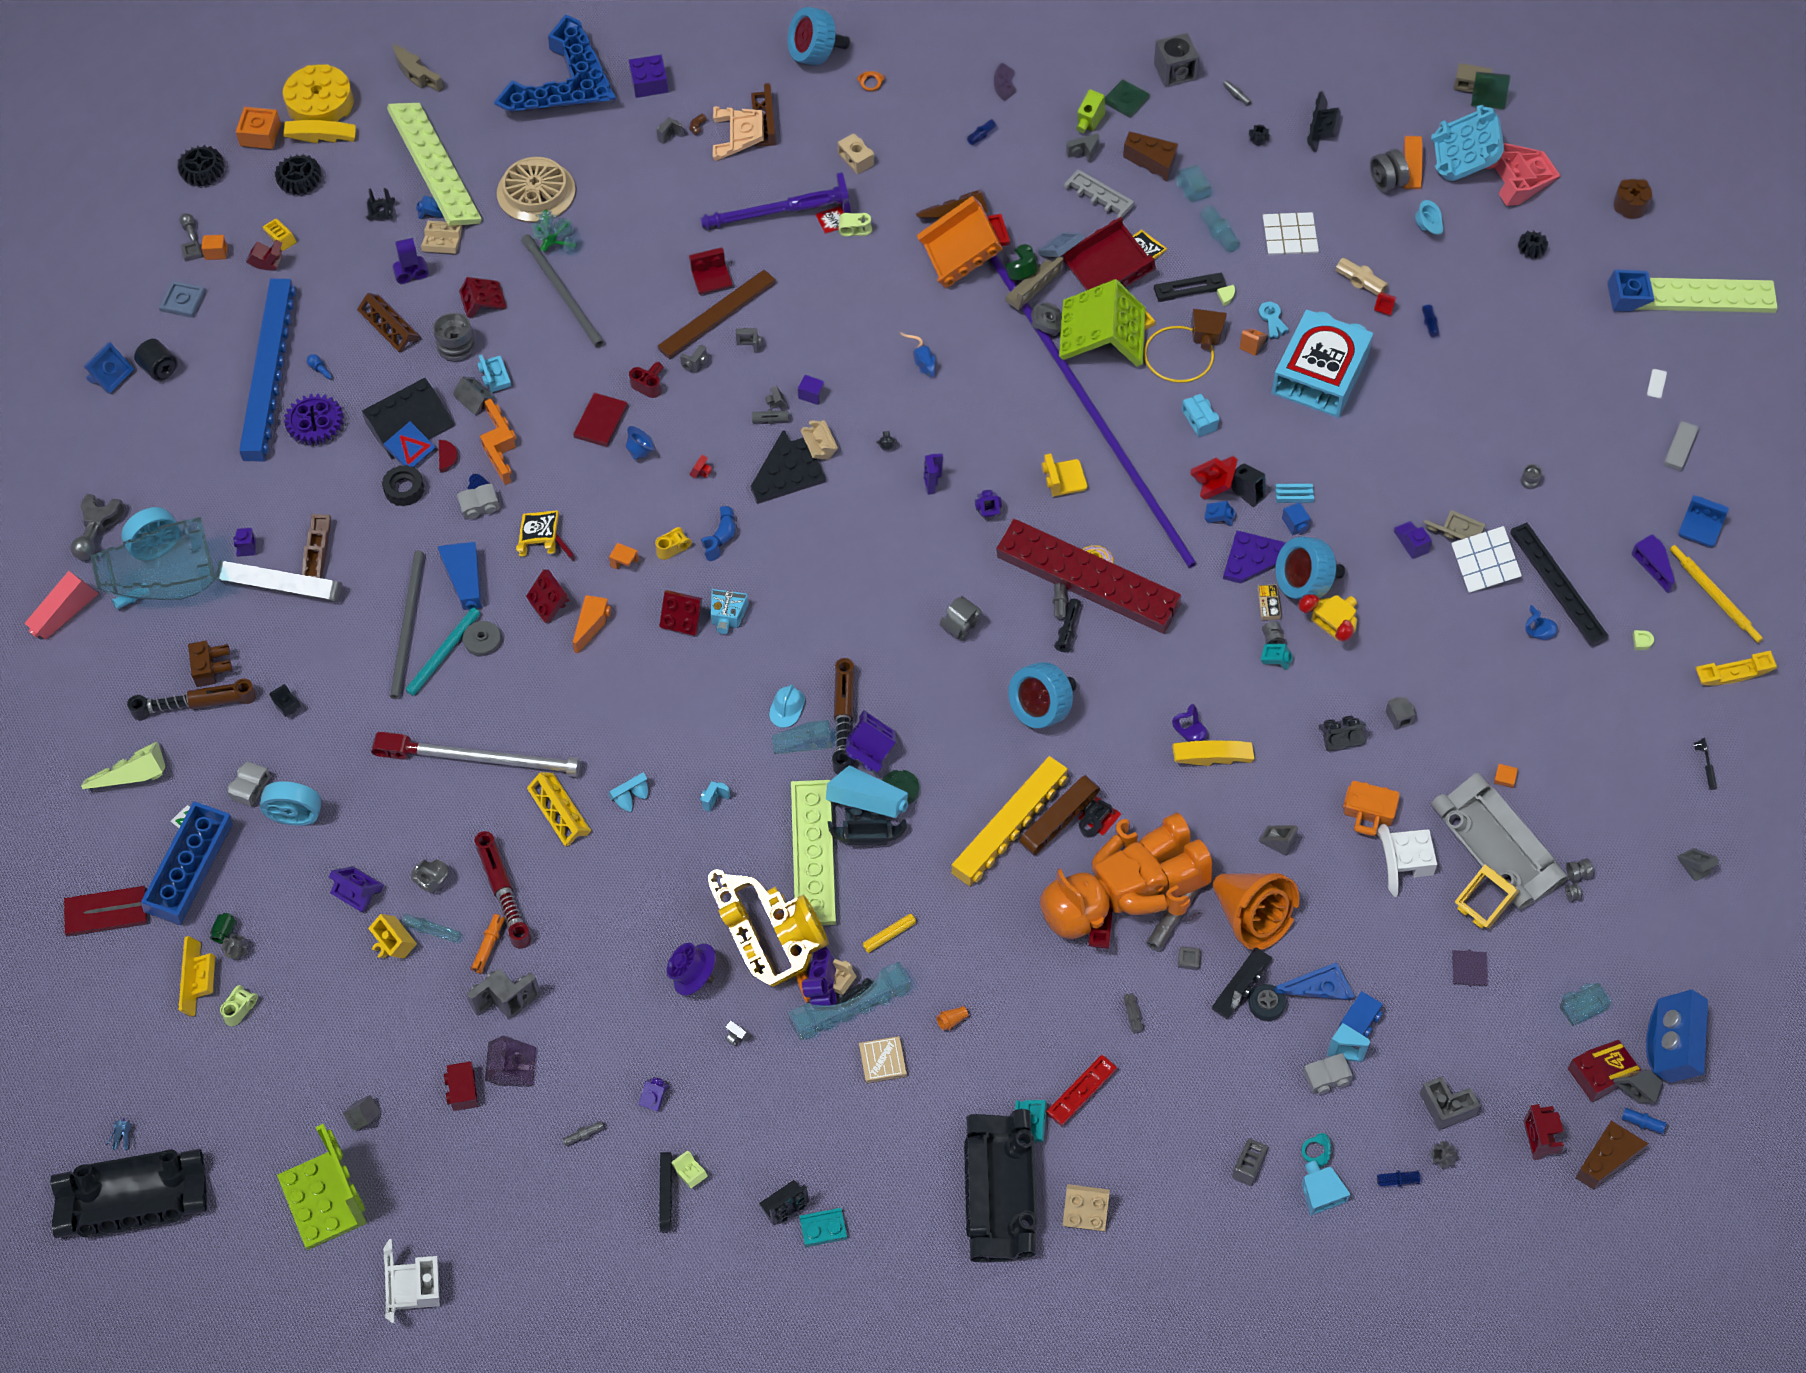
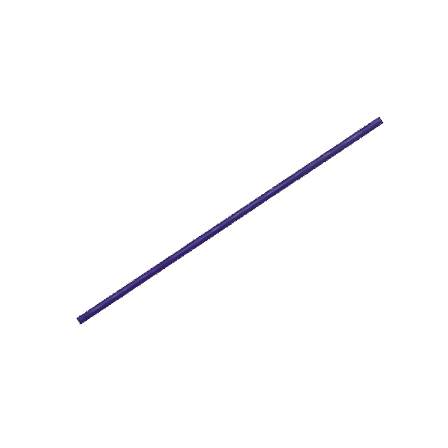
[989,255,1196,568]

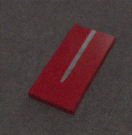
[64,886,147,937]

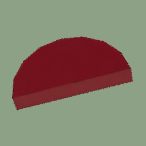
[439,440,458,473]

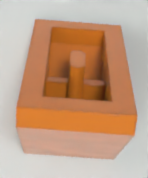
[1239,328,1268,356]

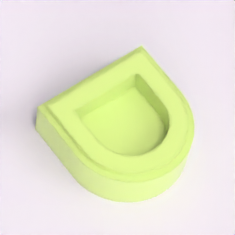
[1632,630,1654,650]

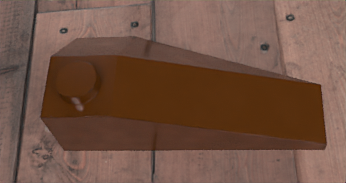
[916,189,988,217]

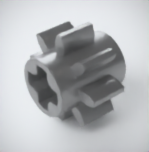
[221,934,248,959]
[1430,1141,1458,1168]

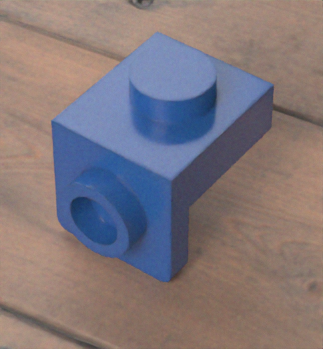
[416,195,443,219]
[1204,501,1235,526]

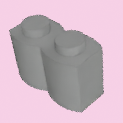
[457,484,500,519]
[227,761,270,807]
[1303,1053,1353,1095]

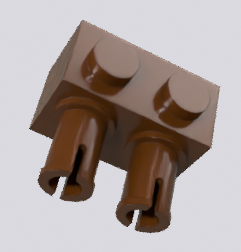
[188,640,232,687]

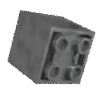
[1154,33,1199,88]

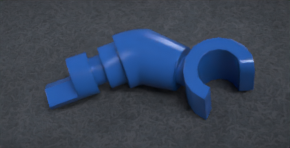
[701,506,736,561]

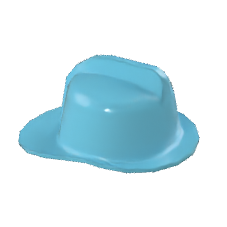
[1415,200,1443,235]
[769,684,805,728]

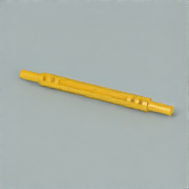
[1670,545,1764,643]

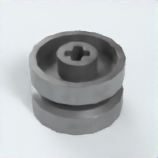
[1370,149,1410,192]

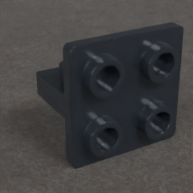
[1318,716,1366,751]

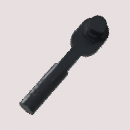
[1694,737,1717,790]

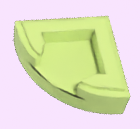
[1217,285,1235,306]

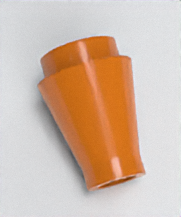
[936,1006,968,1031]

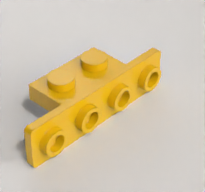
[178,936,216,1017]

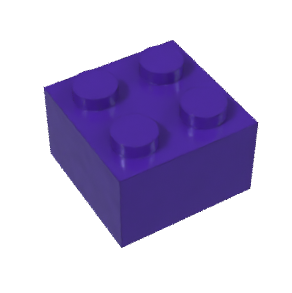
[629,54,669,98]

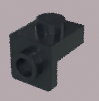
[269,684,302,717]

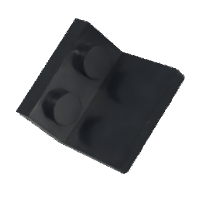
[759,1180,809,1225]

